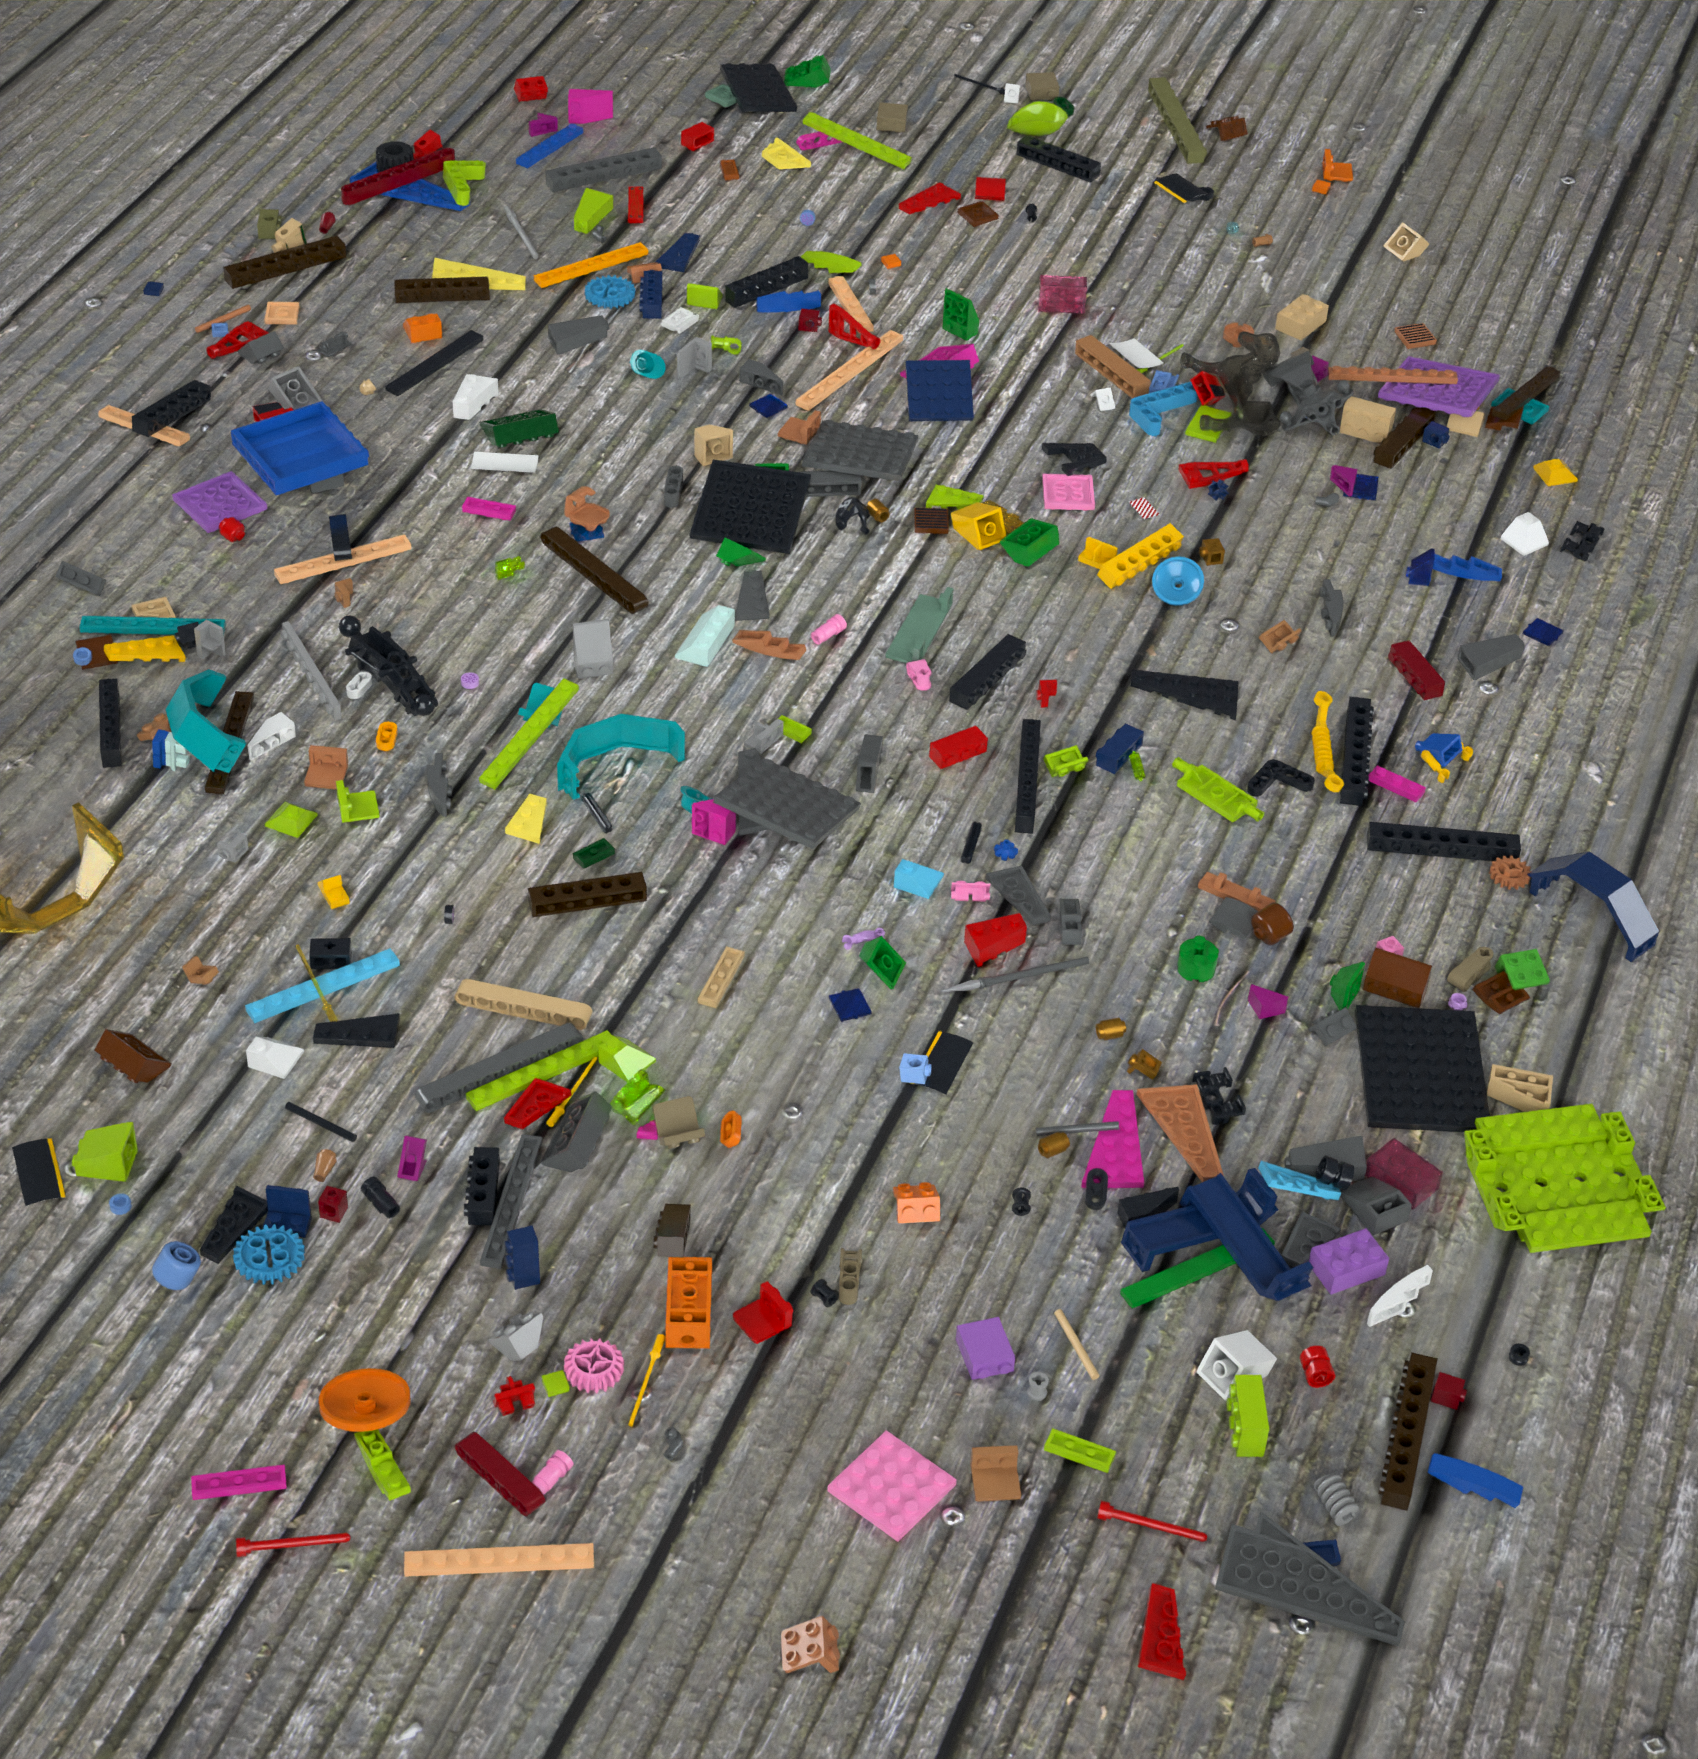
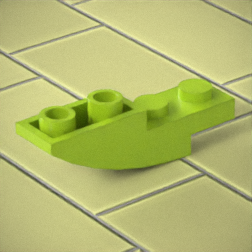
[354,1429,411,1501]

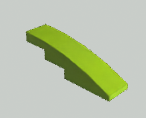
[801,251,862,273]

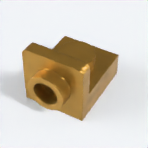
[1127,1049,1162,1080]

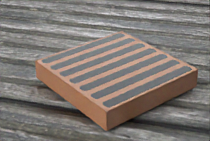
[1395,323,1437,349]

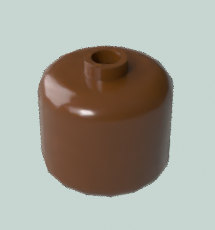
[1251,902,1294,946]

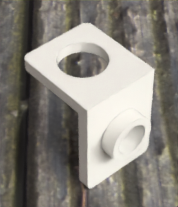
[1004,84,1020,104]
[1090,388,1115,411]

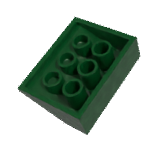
[479,409,559,448]

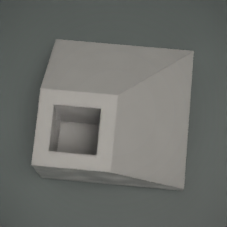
[488,1312,543,1361]

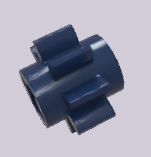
[1208,479,1229,501]

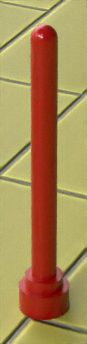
[1097,1500,1207,1542]
[236,1533,351,1557]

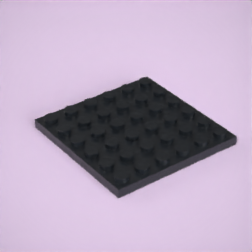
[689,459,811,554]

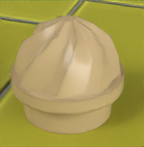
[360,379,377,395]

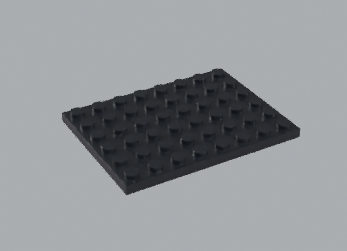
[1355,1005,1490,1132]

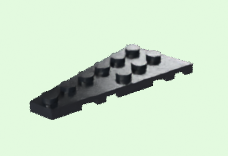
[1130,670,1239,721]

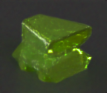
[610,1069,666,1125]

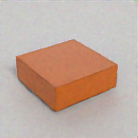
[1312,180,1331,194]
[881,254,901,269]

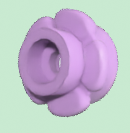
[1448,993,1468,1010]

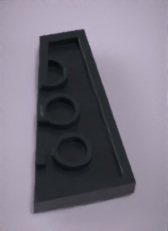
[313,1013,400,1048]

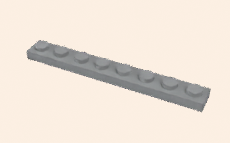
[280,621,342,720]

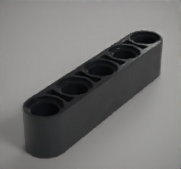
[329,514,352,561]

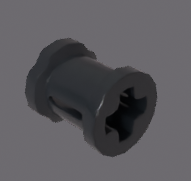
[1012,1187,1031,1216]
[811,1279,839,1308]

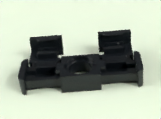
[1560,521,1605,561]
[1192,1067,1246,1125]

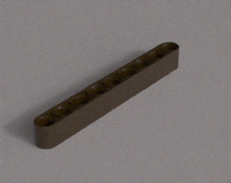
[540,526,649,614]

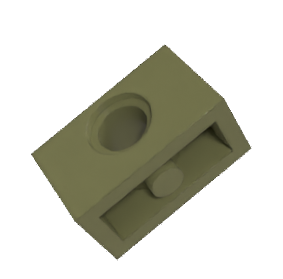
[257,209,282,239]

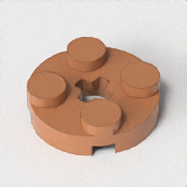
[1223,323,1255,348]

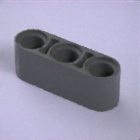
[664,465,683,508]

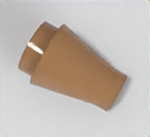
[313,1149,337,1182]

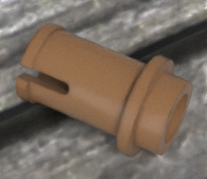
[1252,234,1273,247]

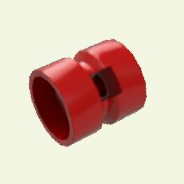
[1299,1345,1335,1388]

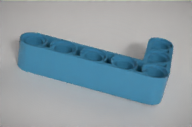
[1129,382,1198,436]

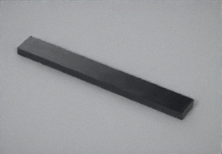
[385,330,484,397]

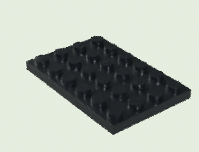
[720,63,797,112]

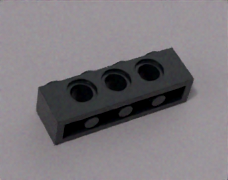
[464,1147,500,1226]

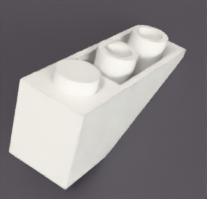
[247,712,296,760]

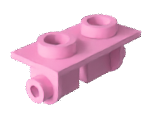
[951,881,990,902]

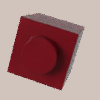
[1431,1372,1467,1410]

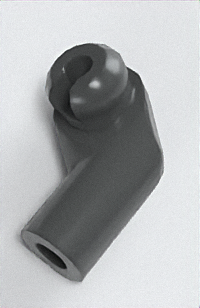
[664,1427,683,1461]

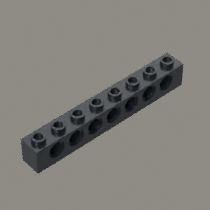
[1340,696,1374,806]
[1014,719,1041,834]
[1367,822,1521,861]

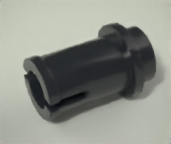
[1025,204,1037,222]

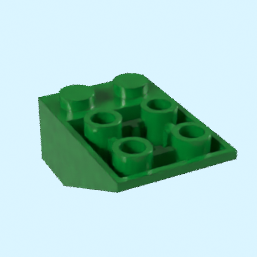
[784,55,831,88]
[942,288,979,341]

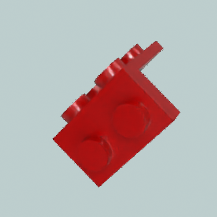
[733,1281,793,1344]

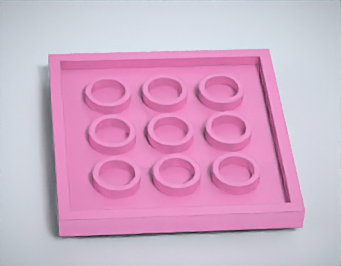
[827,1430,957,1542]

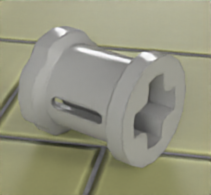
[1027,1372,1049,1401]

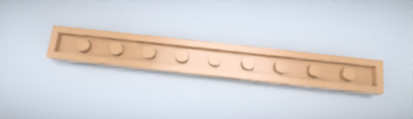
[796,330,903,411]

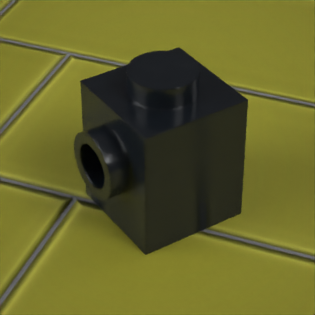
[175,622,199,649]

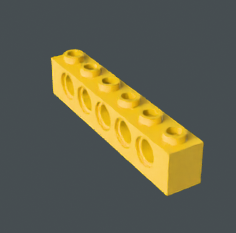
[1097,523,1184,589]

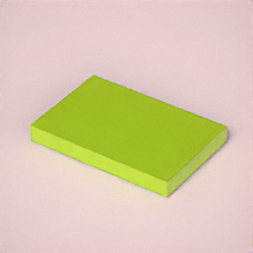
[1185,405,1232,443]

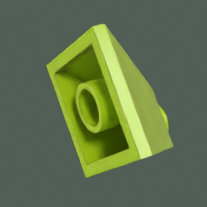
[265,801,318,838]
[598,1035,656,1083]

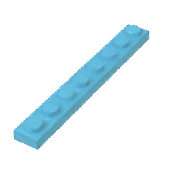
[245,948,400,1023]

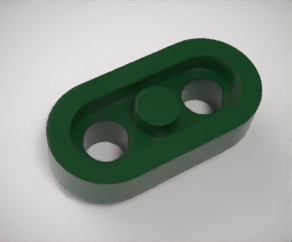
[1053,97,1075,117]

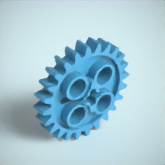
[585,275,635,309]
[233,1224,305,1285]

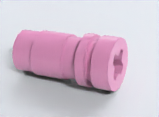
[811,614,847,645]
[532,1450,574,1495]

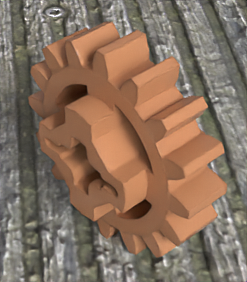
[1489,856,1531,890]

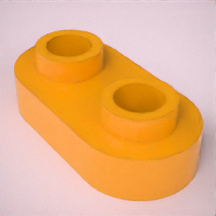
[376,721,398,751]

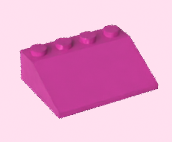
[900,344,979,378]

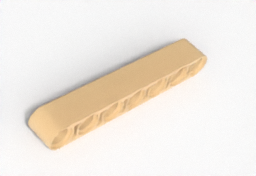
[454,979,593,1030]

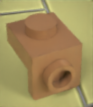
[335,578,353,608]
[182,956,219,985]

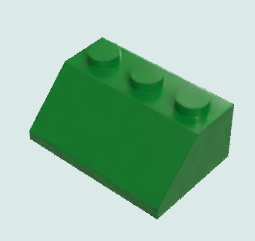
[1000,518,1060,566]

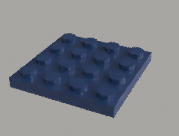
[905,360,974,421]

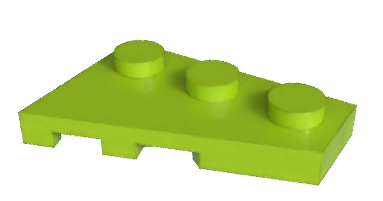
[926,484,984,509]

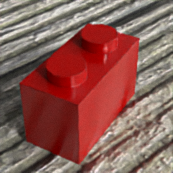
[681,122,714,151]

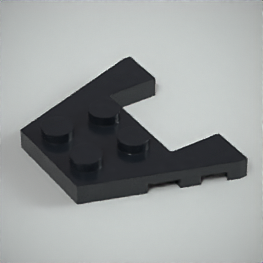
[1042,443,1107,476]

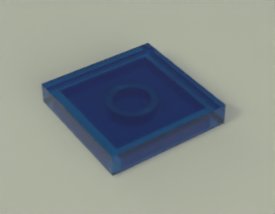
[1343,474,1379,500]

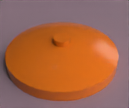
[319,1368,411,1432]

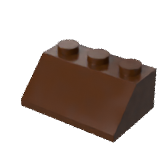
[1363,948,1432,1008]
[94,1029,172,1083]

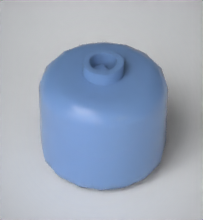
[152,1241,201,1290]

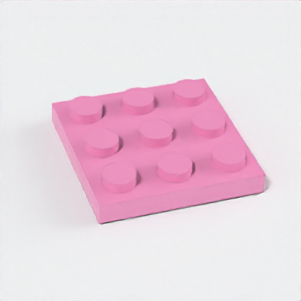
[1042,474,1095,511]

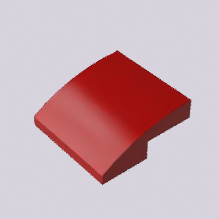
[975,177,1006,201]

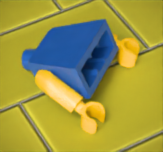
[1415,733,1473,783]

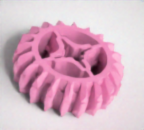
[564,1338,624,1394]

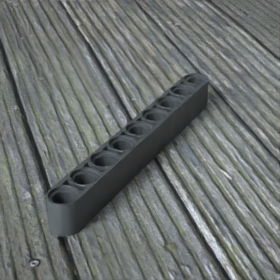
[415,1023,584,1113]

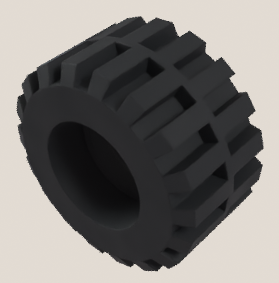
[376,141,414,172]

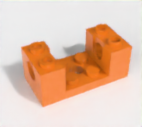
[666,1257,712,1349]

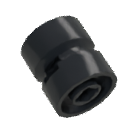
[1316,1155,1354,1191]

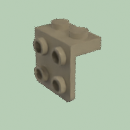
[652,1096,705,1149]

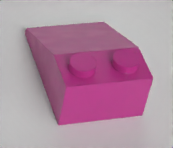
[568,89,613,124]

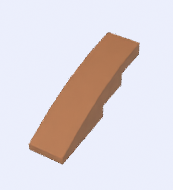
[732,630,806,660]

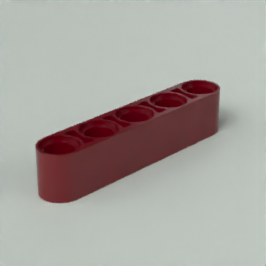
[454,1431,545,1517]

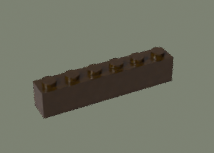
[1373,407,1436,469]

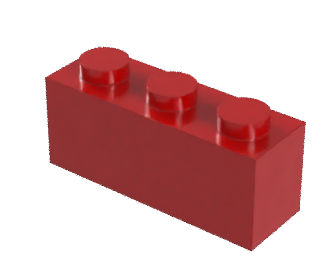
[929,726,988,769]

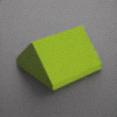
[687,283,723,309]

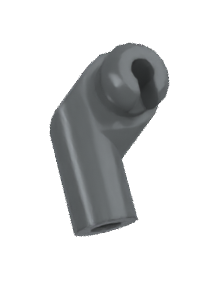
[592,224,606,243]
[1315,493,1339,507]

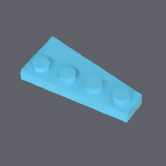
[1258,1161,1341,1200]

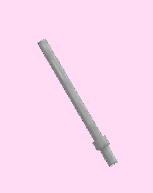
[504,206,539,259]

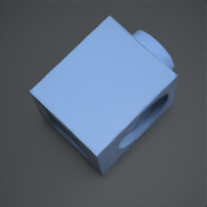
[899,1053,932,1084]

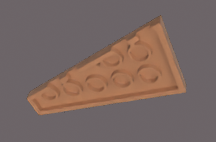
[1136,1085,1224,1182]

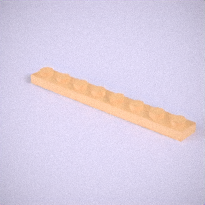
[274,534,411,584]
[404,1543,594,1577]

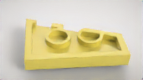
[505,794,547,844]

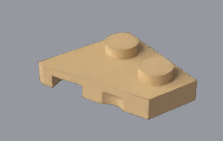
[131,597,176,618]

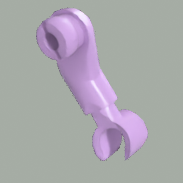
[842,928,885,950]

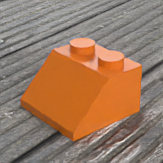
[403,313,442,343]

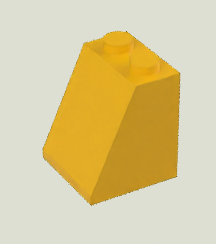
[951,502,1006,550]

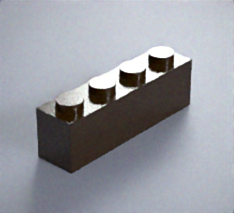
[653,1204,691,1258]

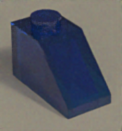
[1406,548,1435,586]

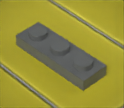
[55,561,106,596]

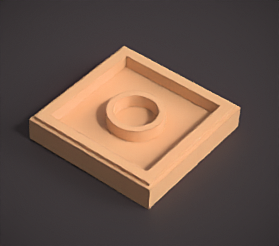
[264,302,300,325]

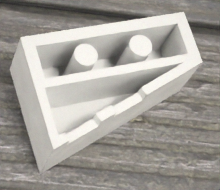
[453,374,498,420]

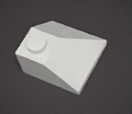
[1501,512,1549,556]
[246,1037,304,1079]

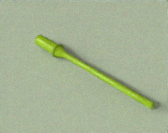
[1136,344,1184,373]

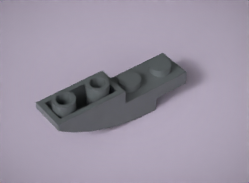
[1319,579,1344,637]
[427,753,452,817]

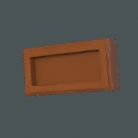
[720,159,739,180]

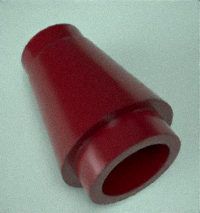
[319,212,336,234]

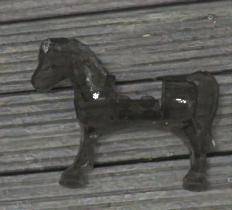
[1180,332,1281,436]

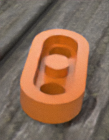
[720,1110,742,1148]

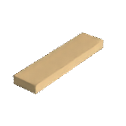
[698,946,745,1008]

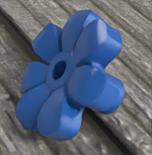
[994,840,1018,861]

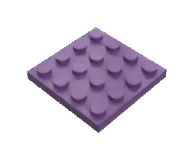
[172,471,267,533]

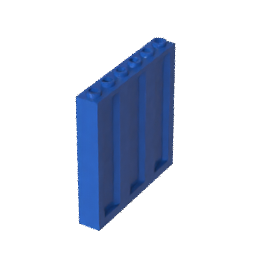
[231,401,369,496]

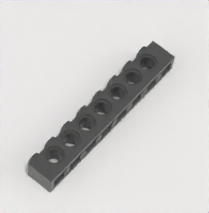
[545,147,662,192]

